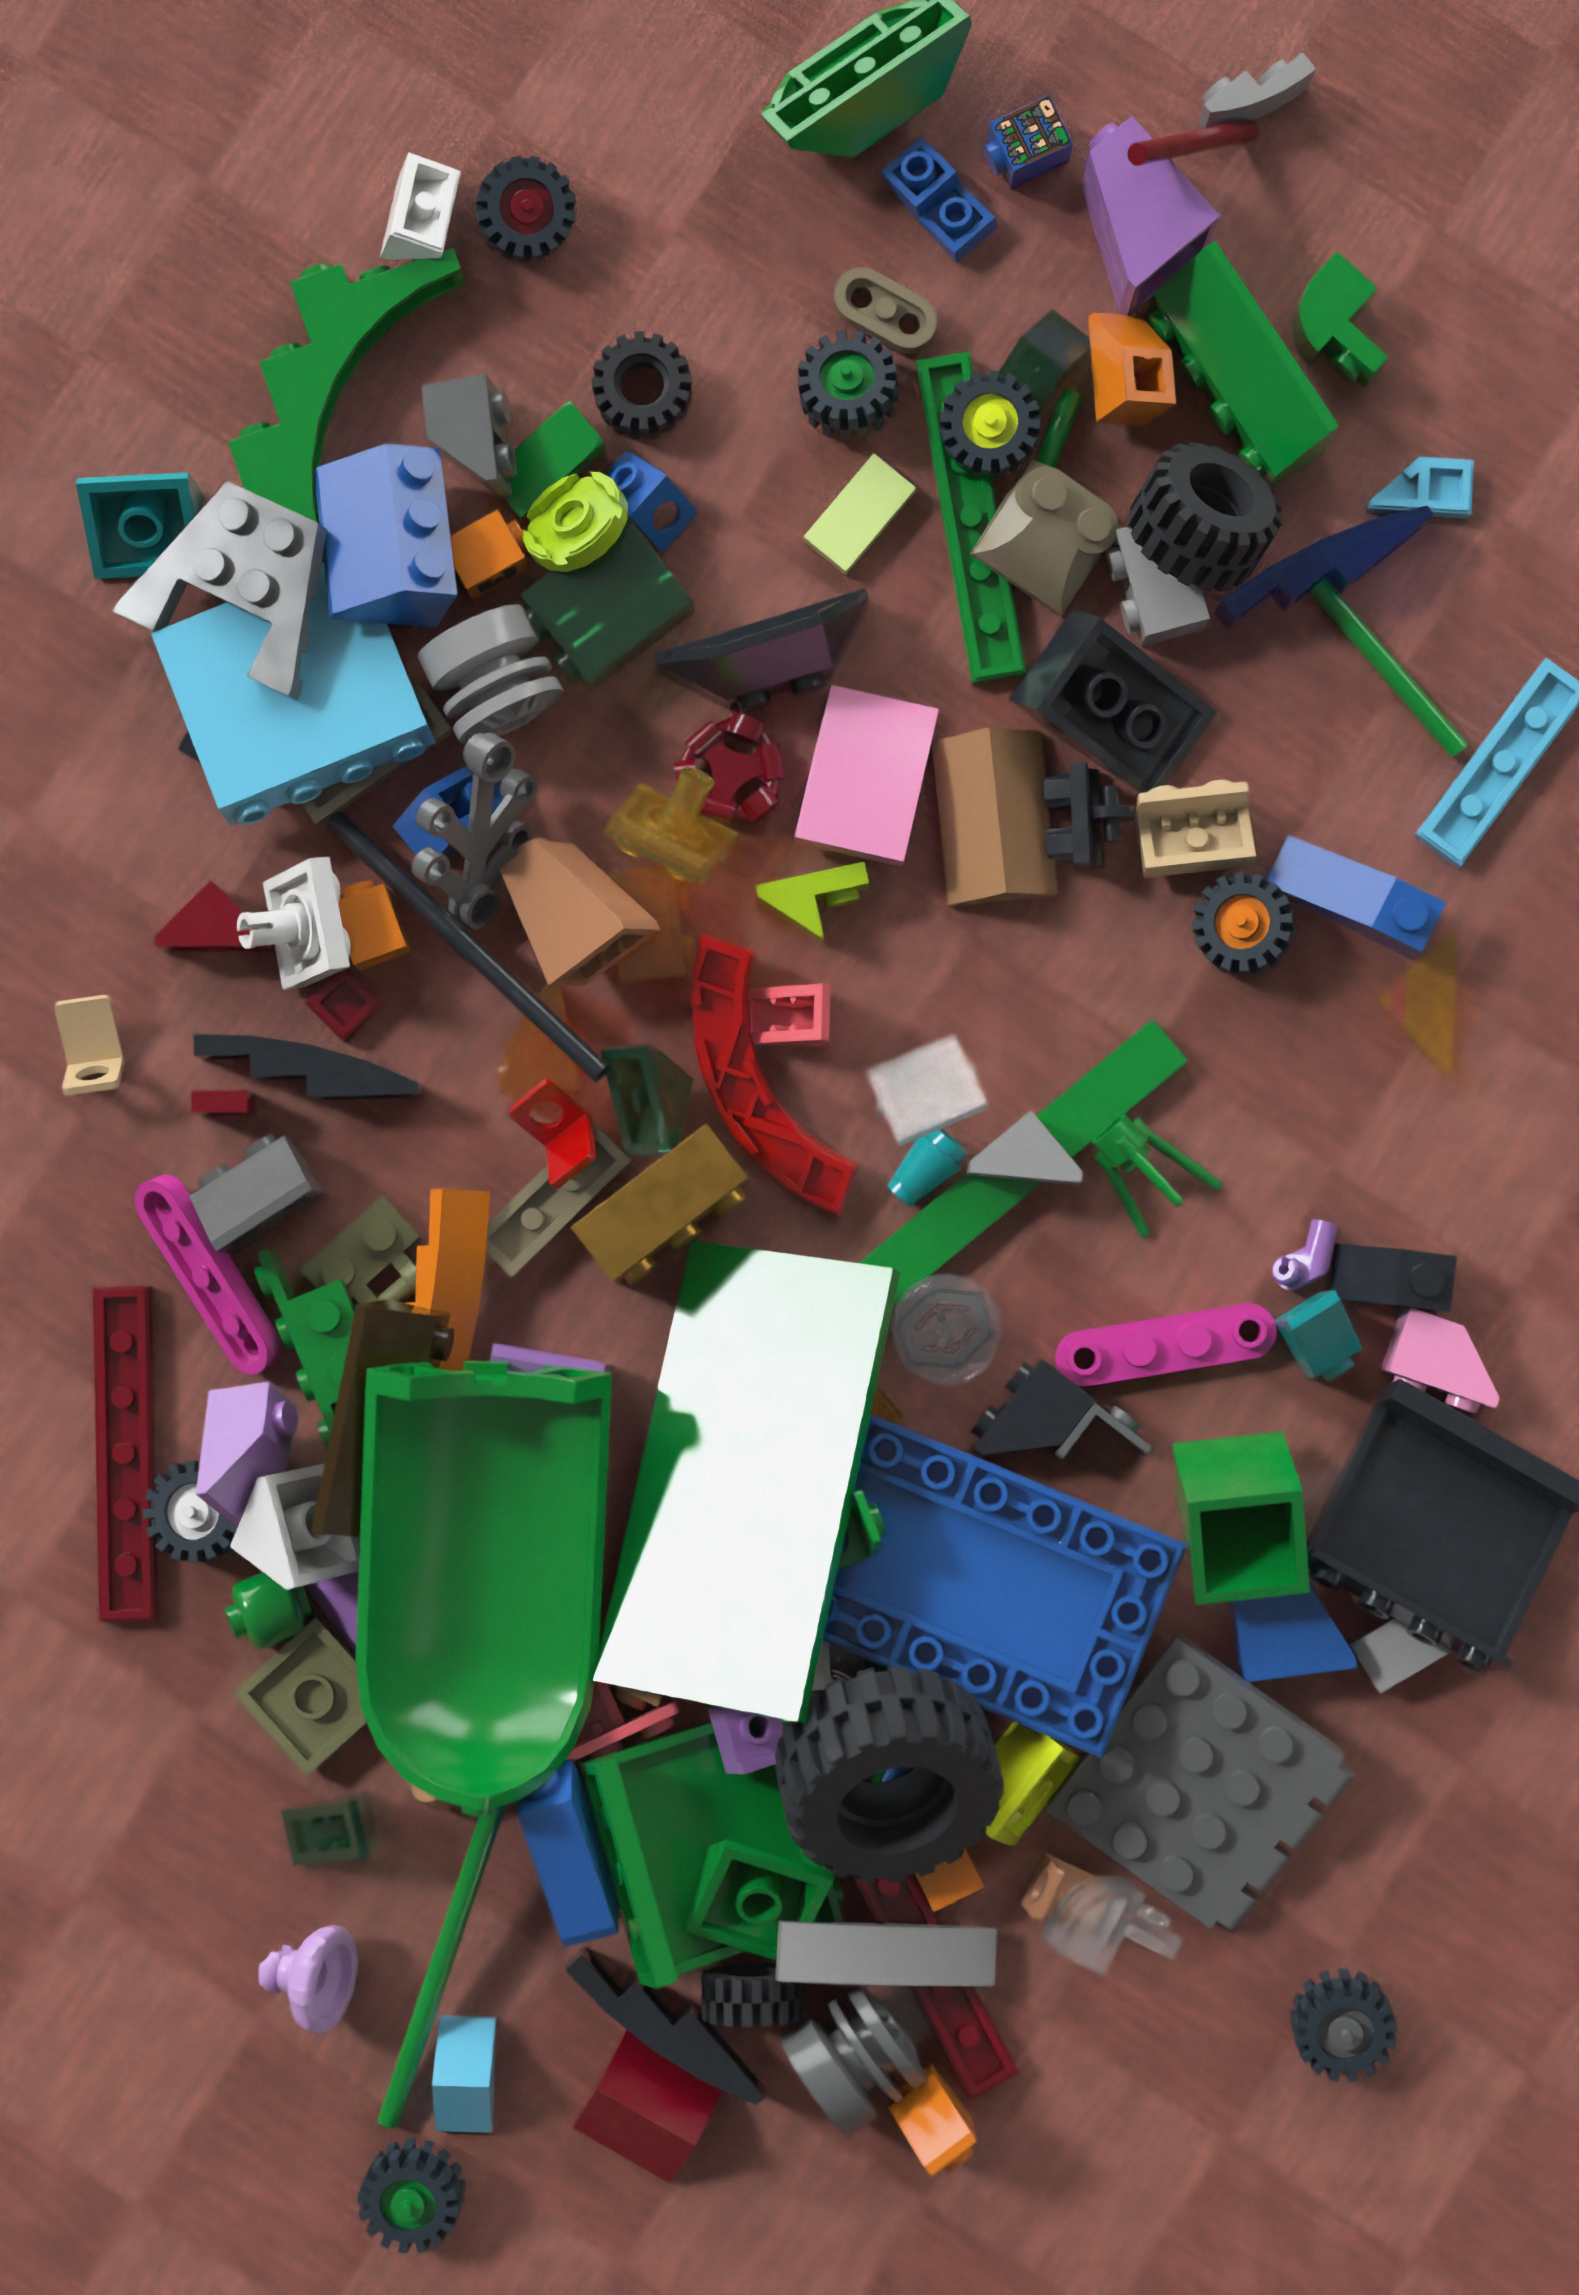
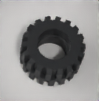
[1128,442,1283,592]

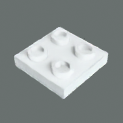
[237,857,351,990]

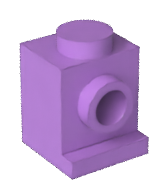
[708,1706,784,1774]

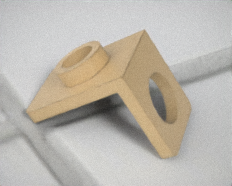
[54,995,125,1096]

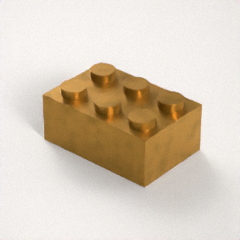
[571,1124,749,1285]

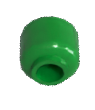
[224,1572,312,1650]

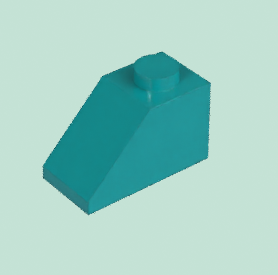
[1274,1290,1362,1382]

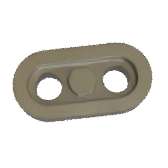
[834,267,937,354]

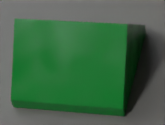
[685,1840,833,1961]

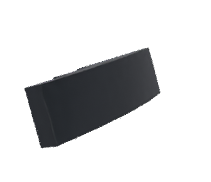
[193,1034,424,1101]
[565,1946,765,2106]

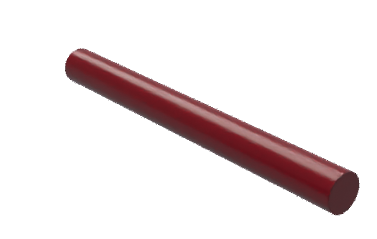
[1127,119,1259,166]

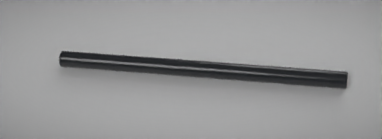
[326,811,610,1082]

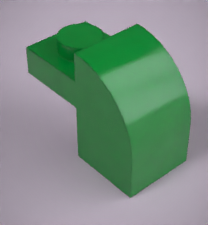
[1293,251,1389,388]

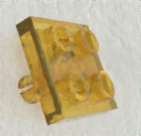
[604,767,739,885]

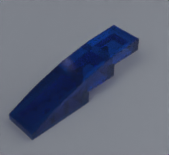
[1214,506,1434,629]

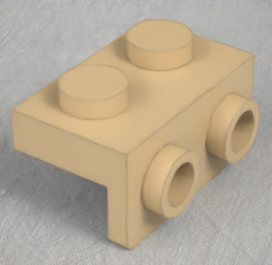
[1135,780,1256,878]

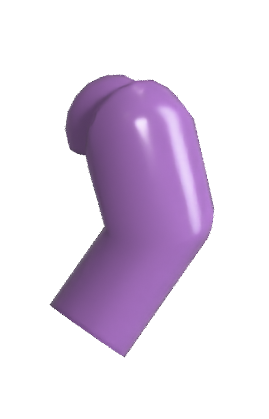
[1272,1219,1339,1290]

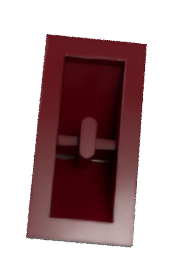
[155,880,274,952]

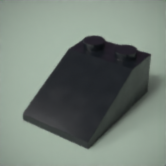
[1009,609,1217,794]

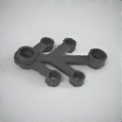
[412,732,538,929]

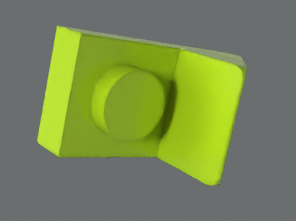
[755,862,869,944]

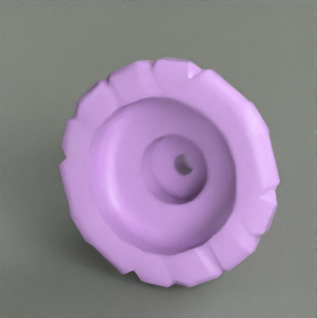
[258,1925,358,2035]

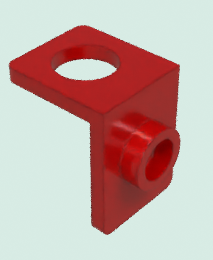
[509,1079,596,1189]

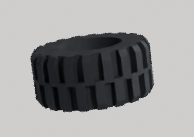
[775,1666,1004,1883]

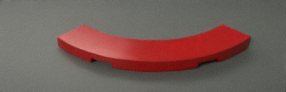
[691,933,860,1217]

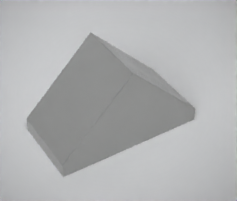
[966,1111,1082,1185]

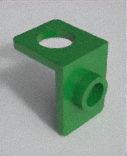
[838,1490,886,1570]

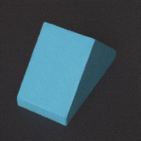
[432,2015,497,2133]

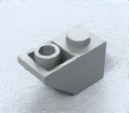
[1105,527,1210,647]

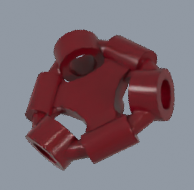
[673,712,785,825]

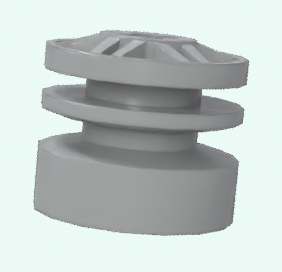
[417,604,564,744]

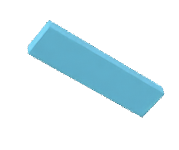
[1414,658,1579,869]

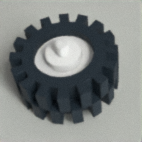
[143,1461,237,1563]

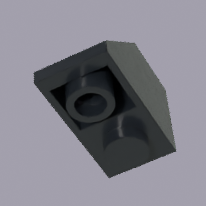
[970,1358,1095,1455]

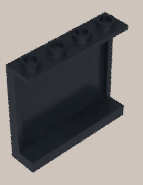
[1306,1378,1579,1675]

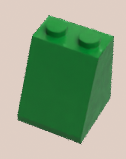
[1171,1431,1310,1605]

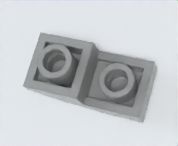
[1198,52,1316,129]
[1350,1618,1452,1693]

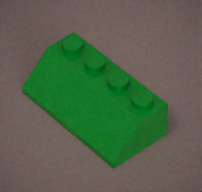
[1148,240,1340,487]

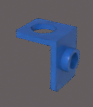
[604,451,697,551]

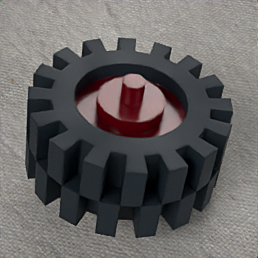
[474,155,576,262]

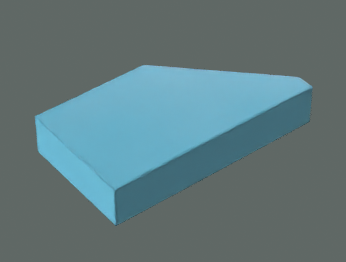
[1367,457,1474,519]

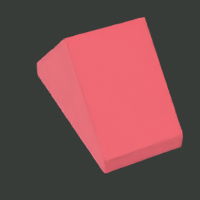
[749,983,831,1047]

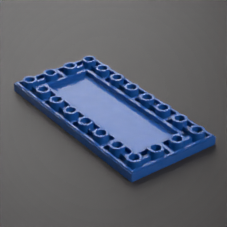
[823,1414,1188,1758]

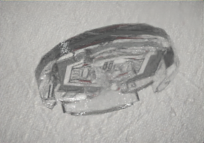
[890,1273,1003,1386]

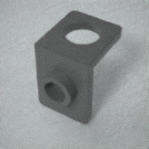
[1052,1403,1154,1459]

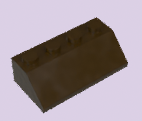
[311,1299,454,1538]

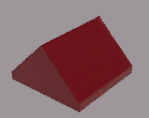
[572,2029,722,2183]

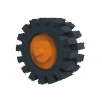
[1192,872,1297,977]

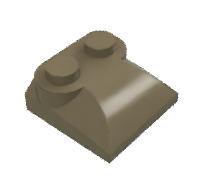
[970,460,1121,616]

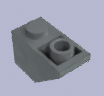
[422,374,517,498]

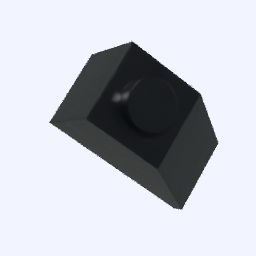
[1330,1243,1457,1313]

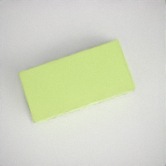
[803,453,916,576]

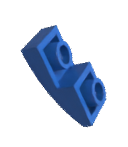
[881,136,998,263]

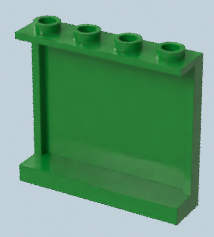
[579,1717,844,1989]

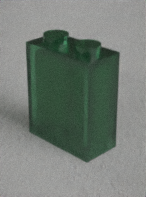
[520,516,695,692]

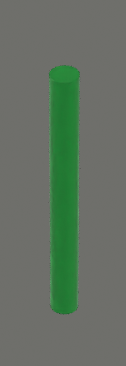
[1309,577,1469,759]

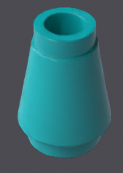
[887,1124,968,1207]

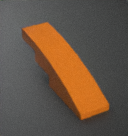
[405,1188,490,1371]

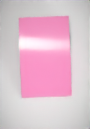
[795,685,939,867]

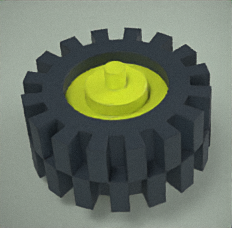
[940,370,1040,478]

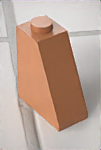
[499,838,660,986]

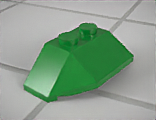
[761,0,972,158]

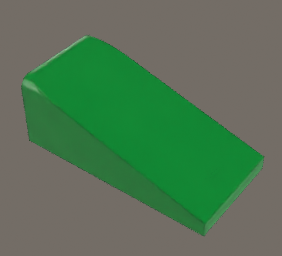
[504,400,606,520]

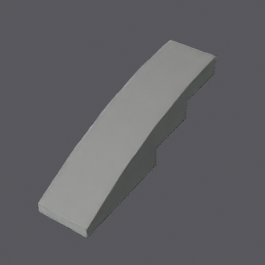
[776,1921,997,1986]

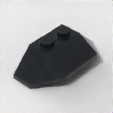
[653,587,869,713]

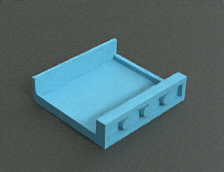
[151,563,436,826]

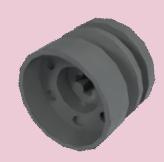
[780,1984,928,2138]

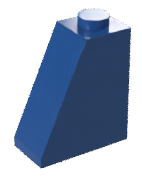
[1228,1583,1357,1682]
[517,1759,619,1947]

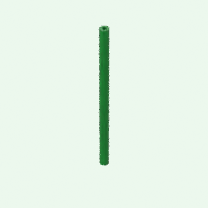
[377,1804,507,2129]

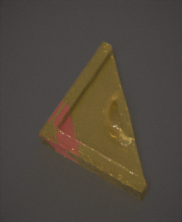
[1374,931,1458,1076]

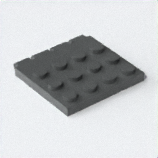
[1046,1631,1356,1931]

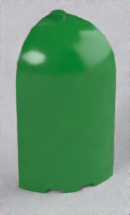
[355,1361,612,1816]

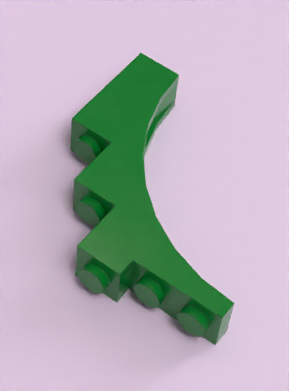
[228,248,466,562]

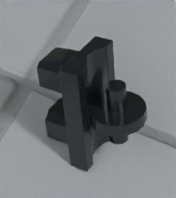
[1043,763,1135,870]

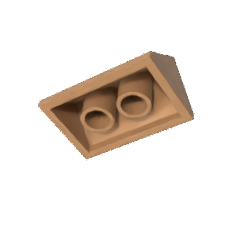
[931,727,1058,907]

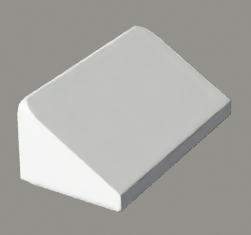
[380,153,461,260]

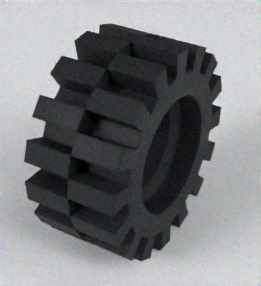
[592,331,692,440]
[701,1963,804,2027]

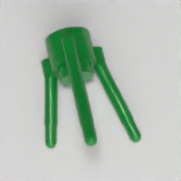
[1092,1113,1222,1238]

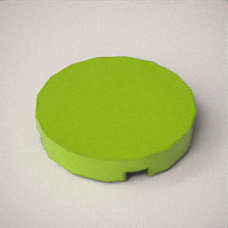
[522,472,628,572]

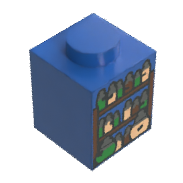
[983,95,1073,189]

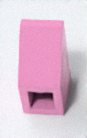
[1380,1307,1500,1415]

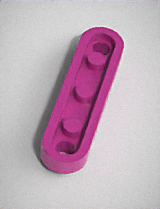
[135,1174,281,1375]
[1054,1303,1277,1386]

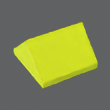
[985,1721,1081,1847]

